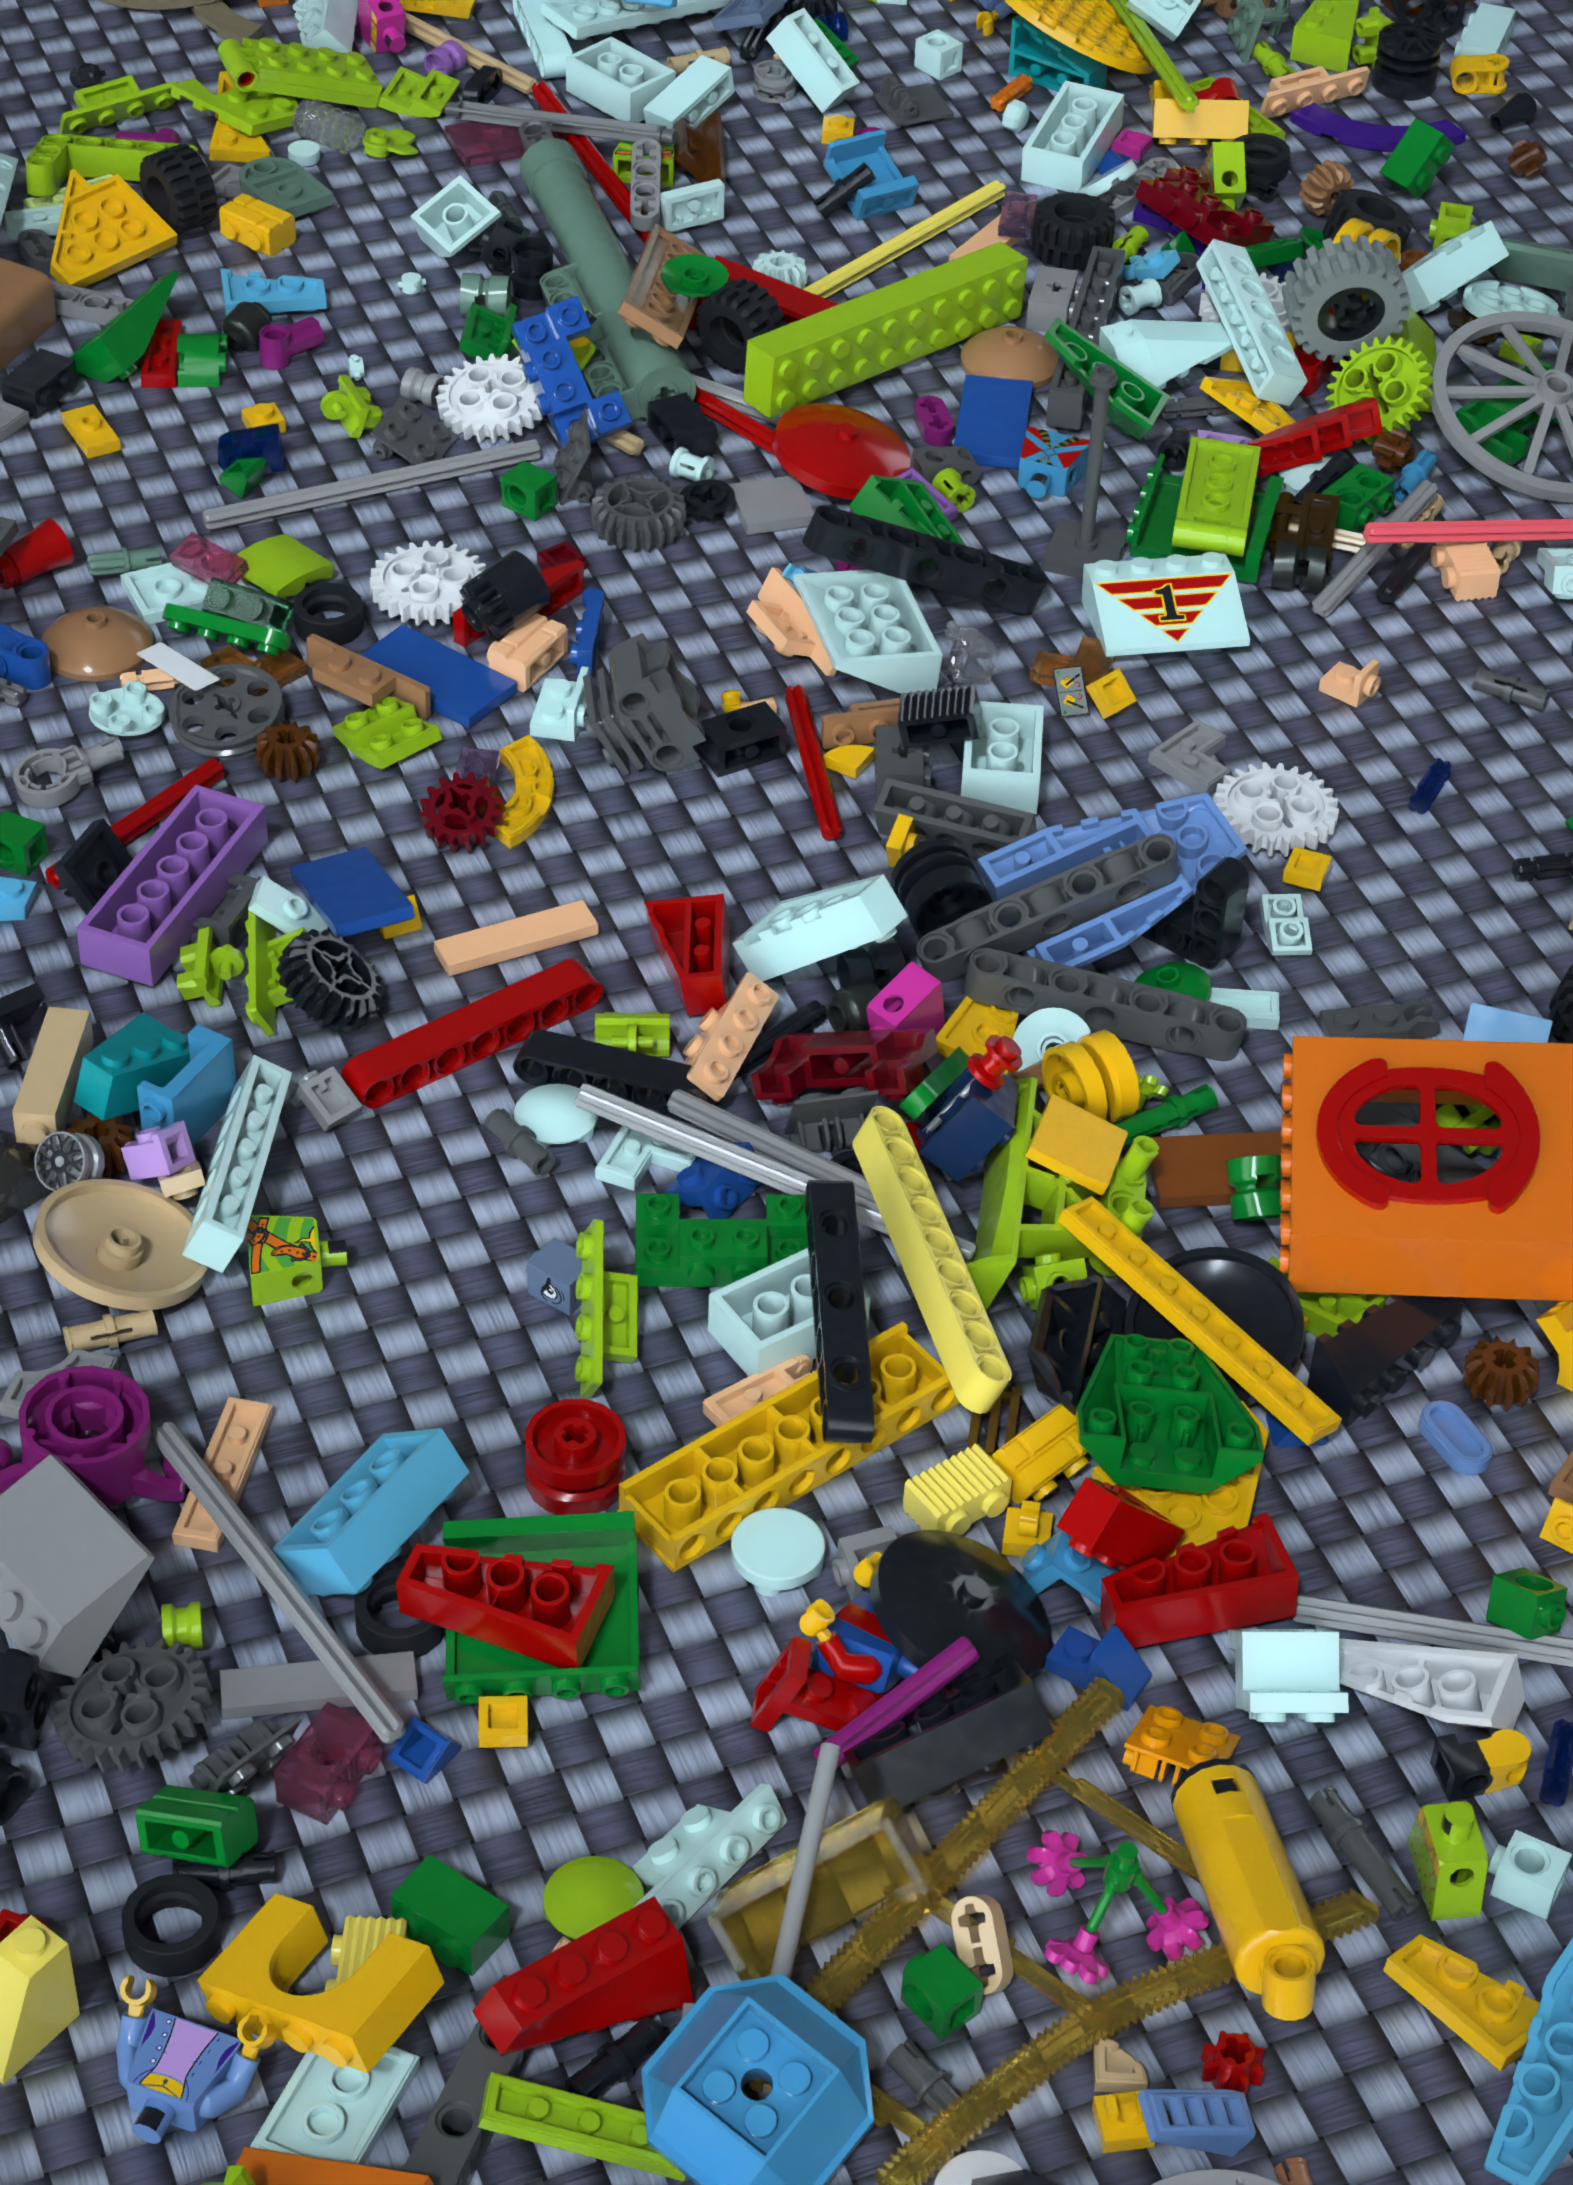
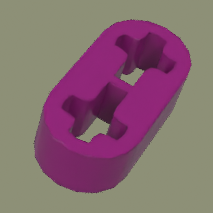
[913,395,954,447]

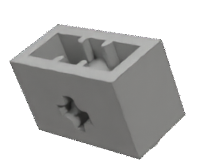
[1026,265,1081,332]

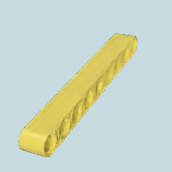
[852,1106,1012,1414]

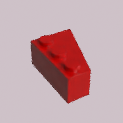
[644,894,731,1016]
[1057,1477,1186,1570]

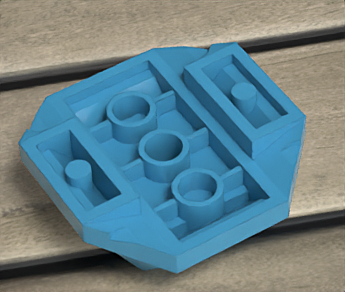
[641,1974,874,2185]

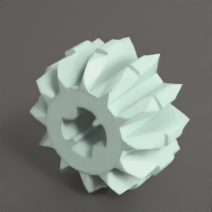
[752,249,808,289]

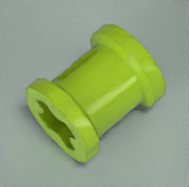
[932,468,976,513]

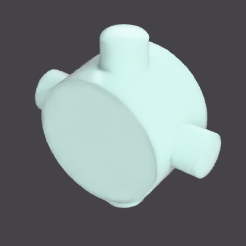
[397,272,426,295]
[347,354,364,381]

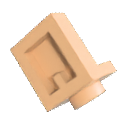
[1319,659,1381,708]

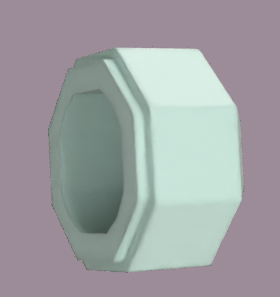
[1002,99,1030,133]

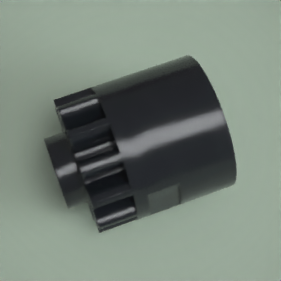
[459,550,550,640]

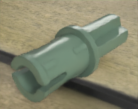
[87,547,162,576]

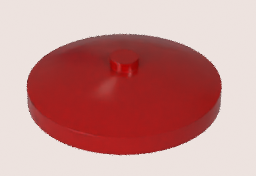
[772,403,911,500]

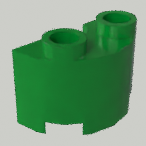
[177,334,228,387]

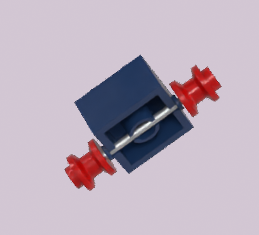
[905,1035,1023,1182]

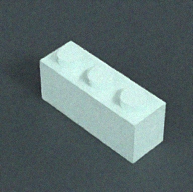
[1454,2,1516,74]
[766,8,860,113]
[643,55,735,145]

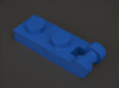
[570,588,604,678]

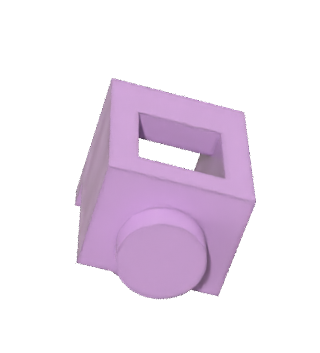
[121,1120,196,1180]

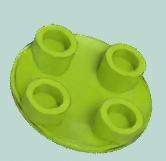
[543,1856,644,1940]

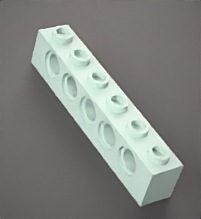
[1196,239,1308,406]
[182,1055,292,1273]

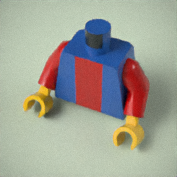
[799,1552,919,1694]

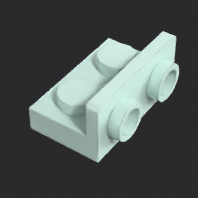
[659,179,725,232]
[530,666,589,742]

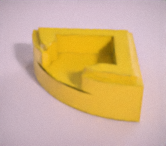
[823,745,875,779]

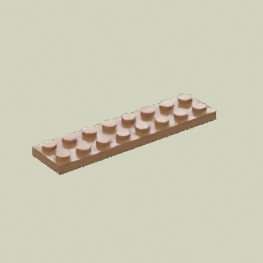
[617,224,709,349]

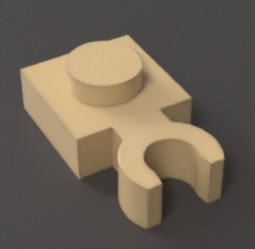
[158,1161,206,1200]

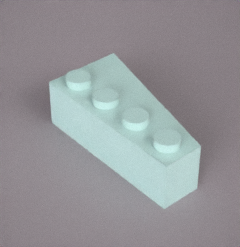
[732,874,908,982]

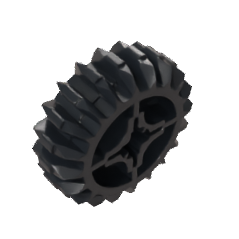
[276,929,385,1033]

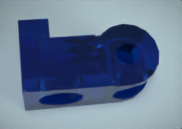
[217,423,286,472]

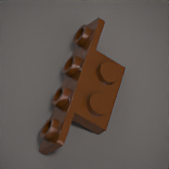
[673,110,725,184]

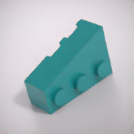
[1008,14,1108,92]
[73,1012,190,1121]

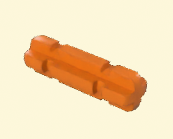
[990,73,1033,112]

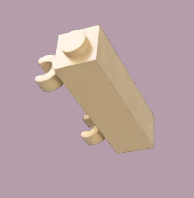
[12,1007,94,1153]

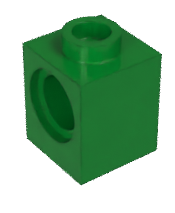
[500,460,557,521]
[0,810,49,877]
[1486,1567,1568,1640]
[901,1943,983,2041]

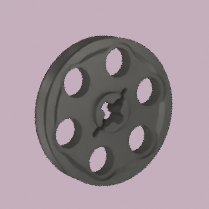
[168,663,285,757]

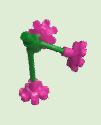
[1026,1830,1209,1984]

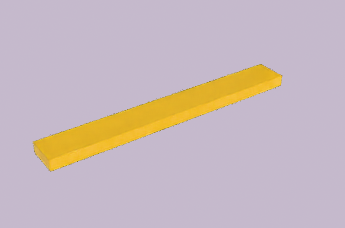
[1058,1196,1342,1446]

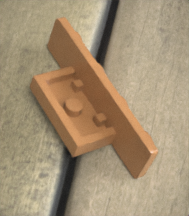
[306,633,431,720]
[821,698,900,749]

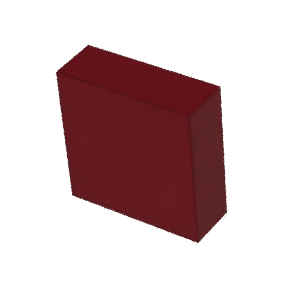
[537,541,587,570]

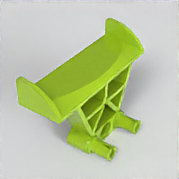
[966,1077,1159,1311]

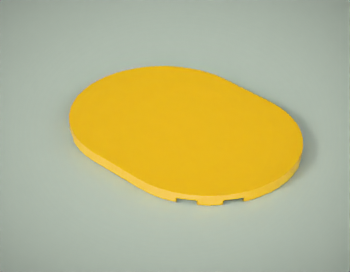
[1004,0,1155,74]

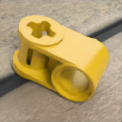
[1448,53,1510,95]

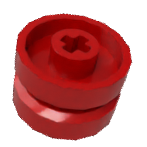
[525,1399,626,1515]

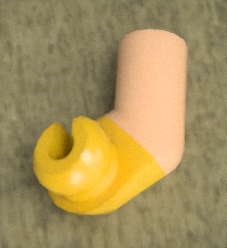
[721,689,777,714]

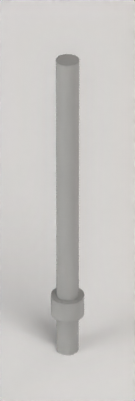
[770,1743,841,1979]

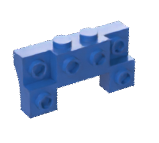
[511,296,632,449]

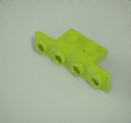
[59,75,176,135]
[245,903,307,1037]
[575,1219,638,1399]

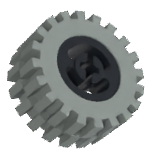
[1282,234,1411,363]

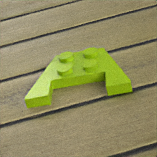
[170,78,303,136]

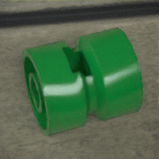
[1225,1155,1287,1222]

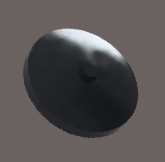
[1125,1247,1304,1406]
[870,1530,1050,1690]

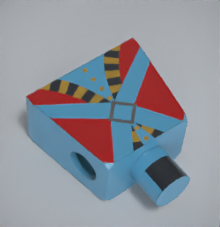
[1018,426,1090,498]

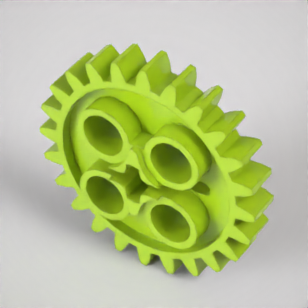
[1325,335,1435,445]

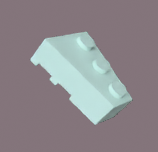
[1401,220,1509,315]

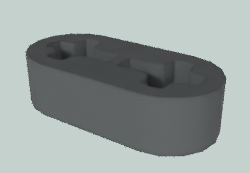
[18,229,55,275]

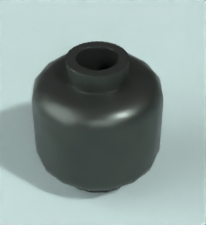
[222,301,272,352]
[827,981,881,1032]

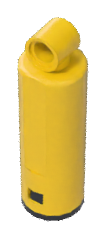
[1170,1758,1325,2021]

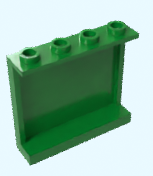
[1125,454,1284,584]
[442,1511,641,1705]

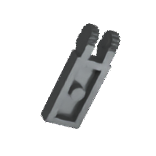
[1319,998,1440,1039]

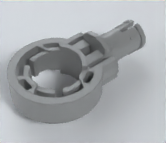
[13,736,124,808]

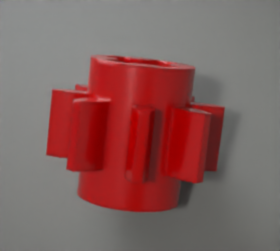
[1201,2031,1265,2097]

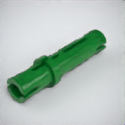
[1114,1084,1218,1149]

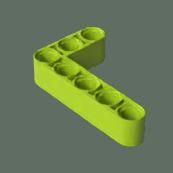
[25,134,198,197]

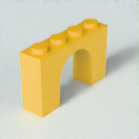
[197,1893,445,2074]

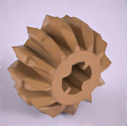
[1299,159,1355,217]

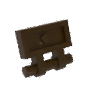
[1268,492,1340,567]

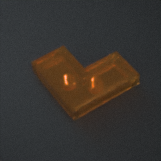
[1029,636,1117,694]
[201,645,307,697]

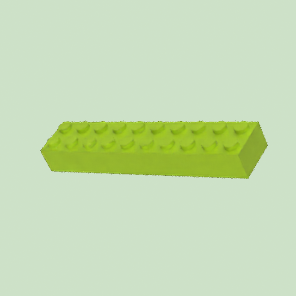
[743,241,1028,418]

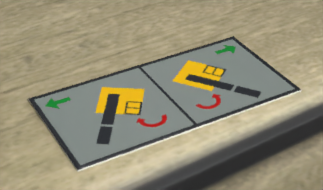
[1053,666,1090,718]

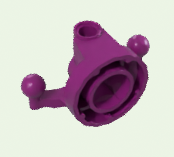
[0,1365,186,1508]

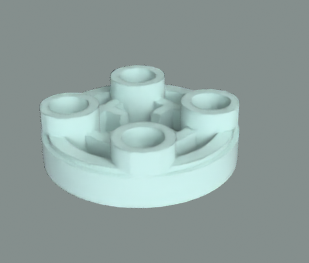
[731,1508,825,1597]

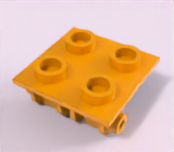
[1122,1704,1241,1787]

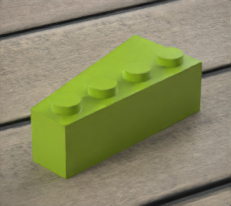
[1290,0,1360,73]

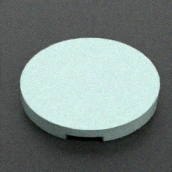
[1462,280,1561,332]

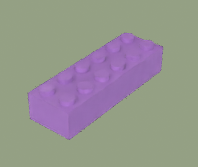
[77,784,268,987]

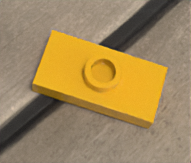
[61,404,121,459]

